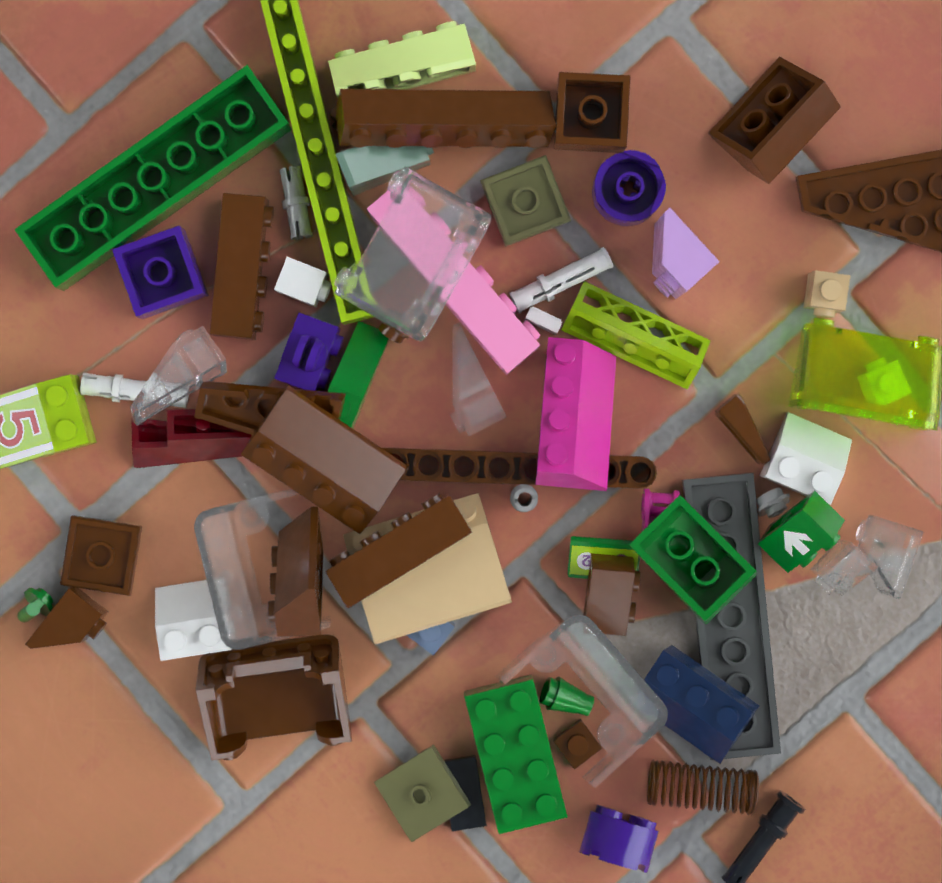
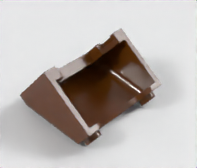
[196,635,352,761]

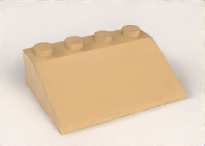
[343,493,512,645]

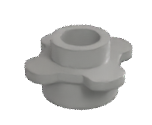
[756,488,790,518]

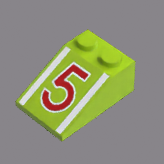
[0,374,97,469]

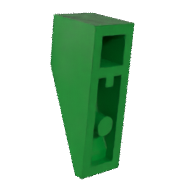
[327,321,389,429]

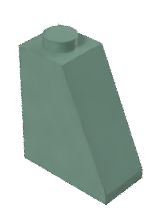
[335,146,434,196]

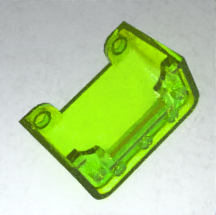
[788,318,942,431]

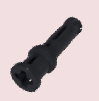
[721,790,806,883]

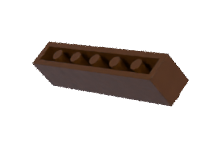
[335,89,556,148]

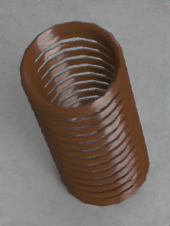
[647,759,759,816]

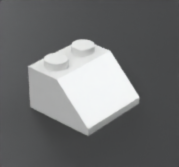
[759,412,852,505]
[155,577,236,661]

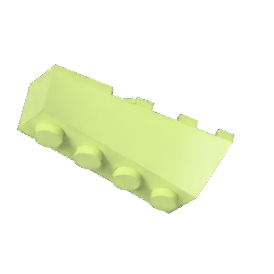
[328,21,476,97]

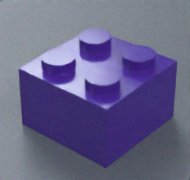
[112,226,209,319]

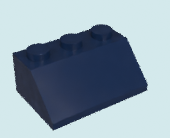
[633,645,759,764]

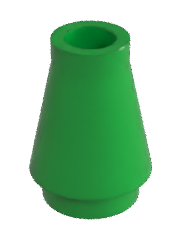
[539,676,594,716]

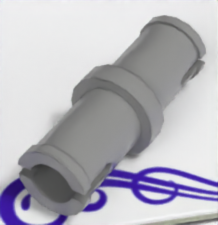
[279,166,313,240]
[510,484,538,512]

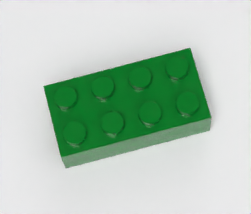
[464,674,568,834]

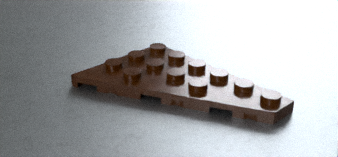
[796,149,942,253]

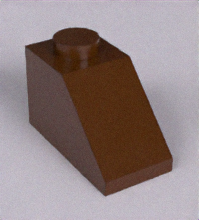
[25,587,108,649]

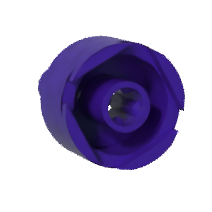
[592,150,666,226]
[579,805,659,873]

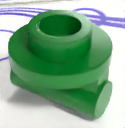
[17,588,54,623]

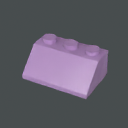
[652,208,719,299]

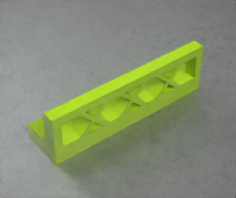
[561,281,711,390]

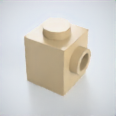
[803,270,851,318]

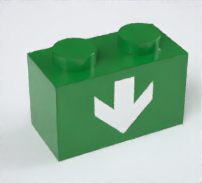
[758,491,845,573]

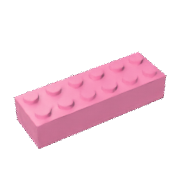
[367,181,541,376]

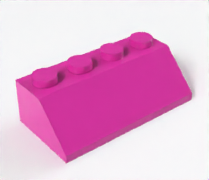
[535,337,616,491]

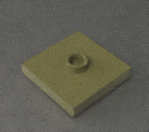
[480,155,571,247]
[374,745,471,842]

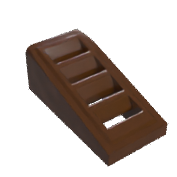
[715,393,771,464]

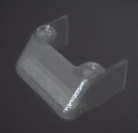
[194,489,332,650]
[495,615,668,788]

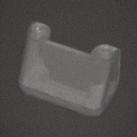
[334,166,491,342]

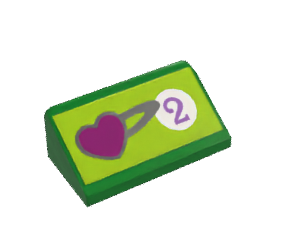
[567,536,640,579]

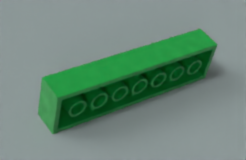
[14,65,293,291]

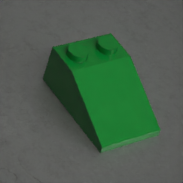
[629,495,757,625]

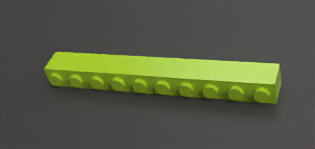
[260,0,378,325]

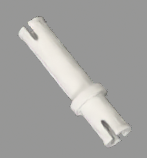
[509,247,614,313]
[80,372,189,409]

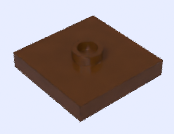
[60,515,142,596]

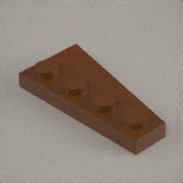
[194,381,346,435]

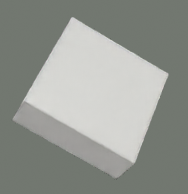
[525,307,562,335]

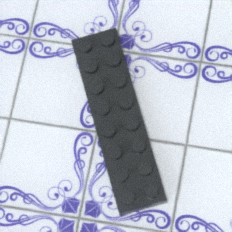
[682,473,781,760]

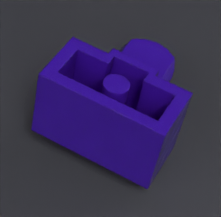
[274,313,344,391]

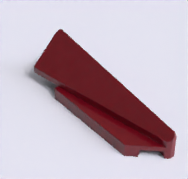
[131,409,251,468]

